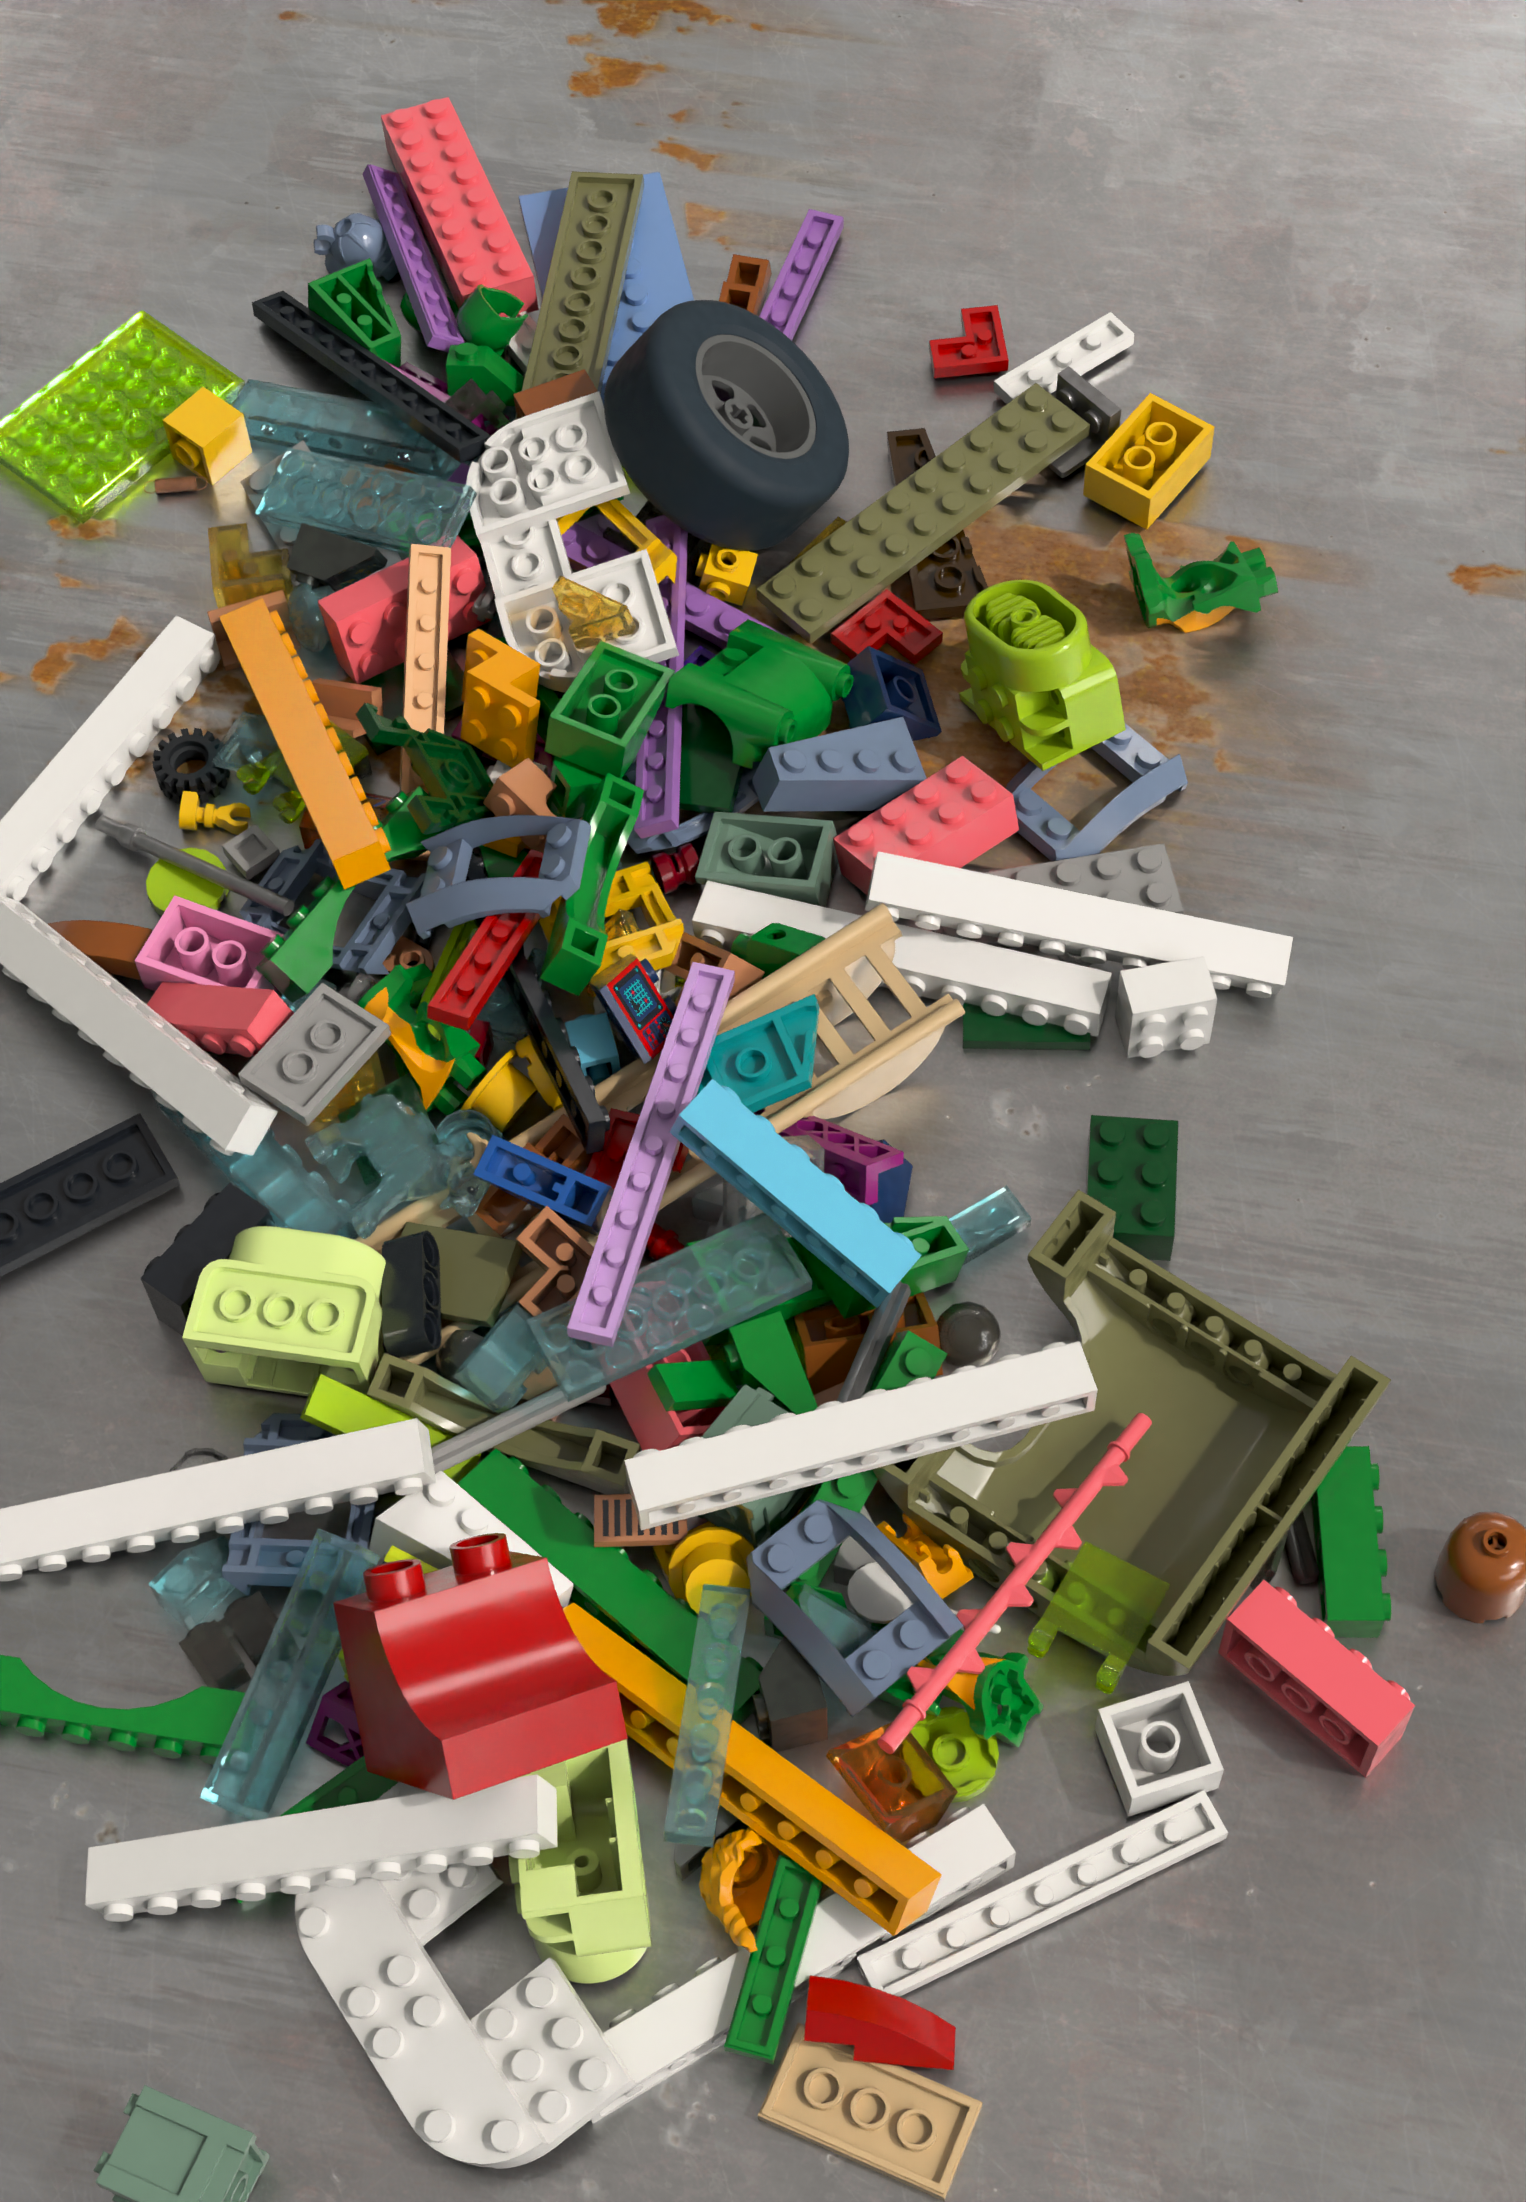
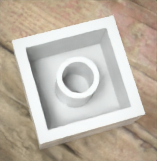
[1115,956,1217,1058]
[1095,1681,1224,1817]

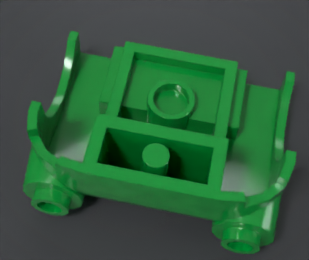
[665,619,854,769]

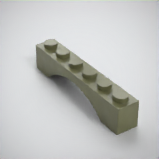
[367,1353,641,1495]

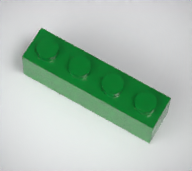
[1311,1446,1391,1638]

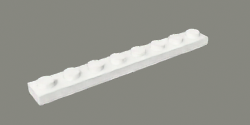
[857,1790,1228,1997]

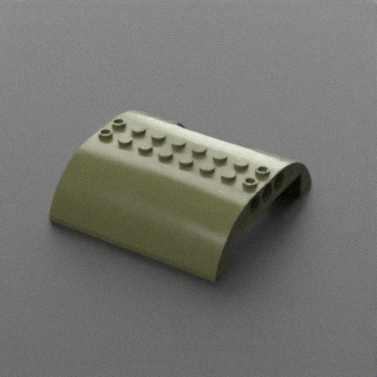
[872,1189,1391,1676]

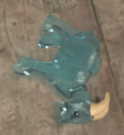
[304,1094,490,1239]

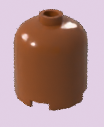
[1434,1511,1526,1624]

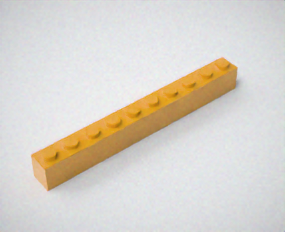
[219,598,392,890]
[563,1603,942,1936]

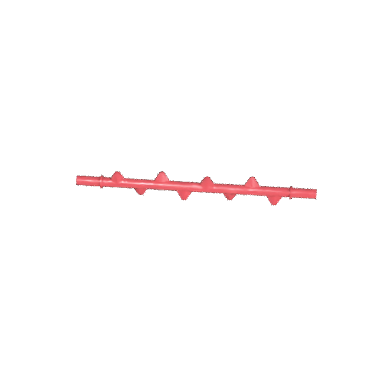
[877,1413,1152,1754]

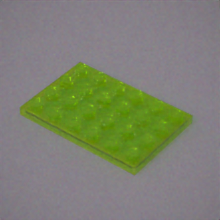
[0,310,247,524]

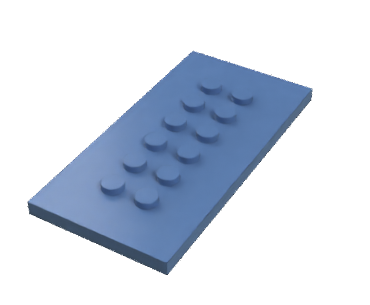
[519,172,694,403]

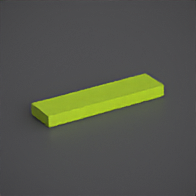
[300,1374,482,1484]

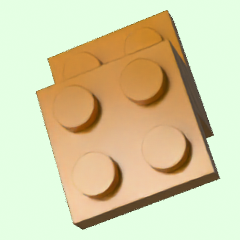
[460,629,540,768]

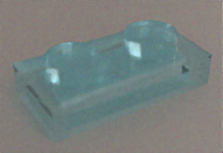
[949,1185,1031,1266]

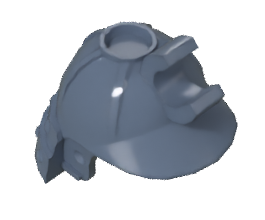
[314,213,399,281]

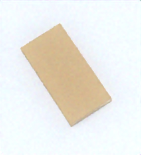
[758,2022,983,2202]

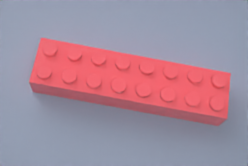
[381,97,539,317]

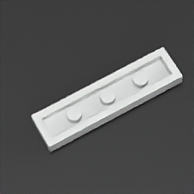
[993,312,1134,404]

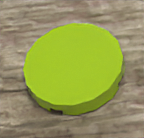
[146,847,229,916]
[903,1706,999,1803]

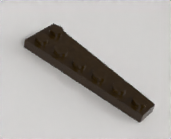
[887,428,988,619]

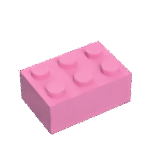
[135,895,284,992]

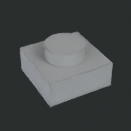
[222,824,280,880]

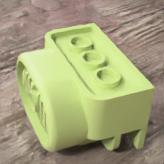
[182,1226,386,1396]
[508,1739,652,1984]

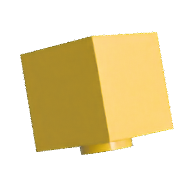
[163,387,252,486]

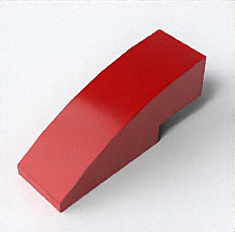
[804,1975,956,2070]

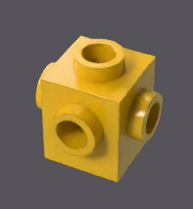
[695,544,758,606]

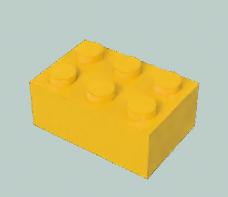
[1083,393,1215,530]

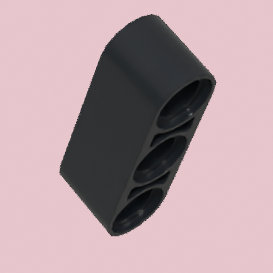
[382,1230,442,1359]

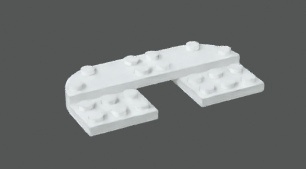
[466,391,679,693]
[295,1782,636,2169]

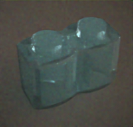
[453,1304,558,1412]

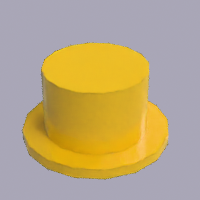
[458,1049,538,1133]
[668,1527,755,1620]

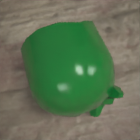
[457,284,528,356]

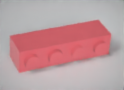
[147,982,294,1057]

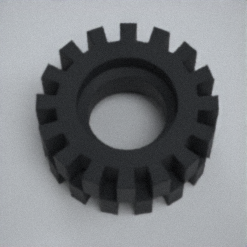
[152,728,230,804]

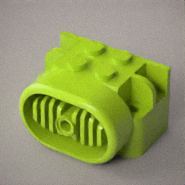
[959,580,1126,771]

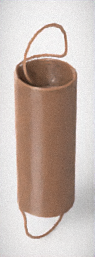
[143,476,207,494]

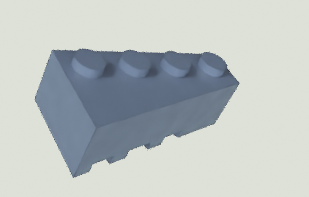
[752,717,927,812]

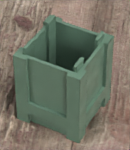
[698,1384,818,1549]
[93,2085,270,2202]

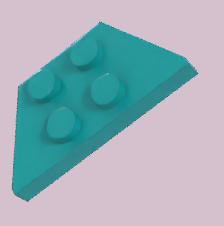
[696,994,820,1113]

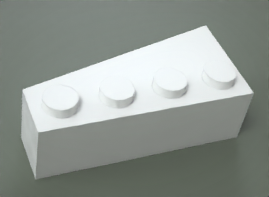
[369,1471,574,1609]

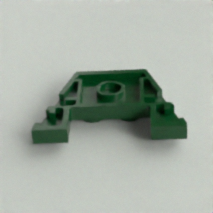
[356,703,496,835]

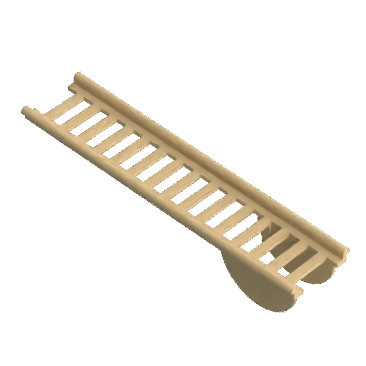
[354,903,965,1373]

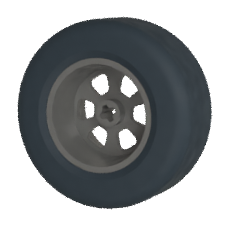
[604,300,849,551]

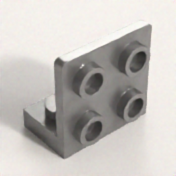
[1048,366,1121,478]

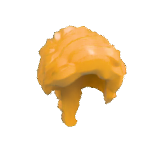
[699,1827,780,1953]

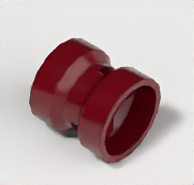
[650,843,699,895]

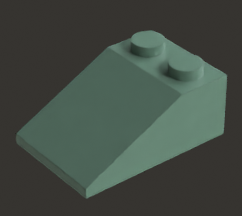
[695,811,838,907]

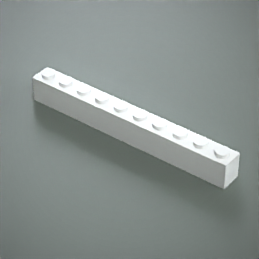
[0,615,221,901]
[865,851,1293,998]
[692,880,1112,1037]
[0,895,278,1156]
[624,1341,1098,1530]
[0,1418,436,1581]
[85,1774,558,1922]
[591,1804,1016,2124]

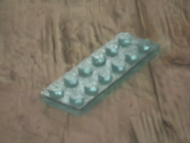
[255,448,477,554]
[526,1212,813,1402]

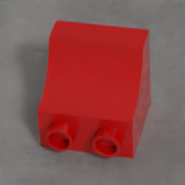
[333,1533,628,1800]

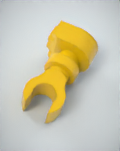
[179,791,251,835]

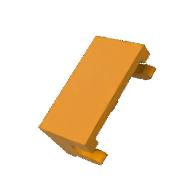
[876,1513,974,1599]

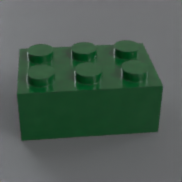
[1085,1115,1178,1261]

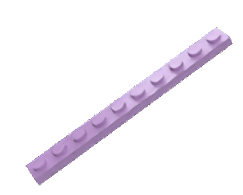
[567,962,735,1347]

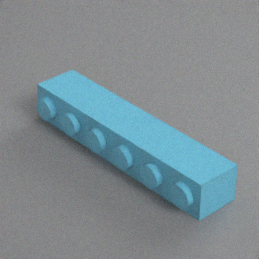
[670,1079,922,1308]

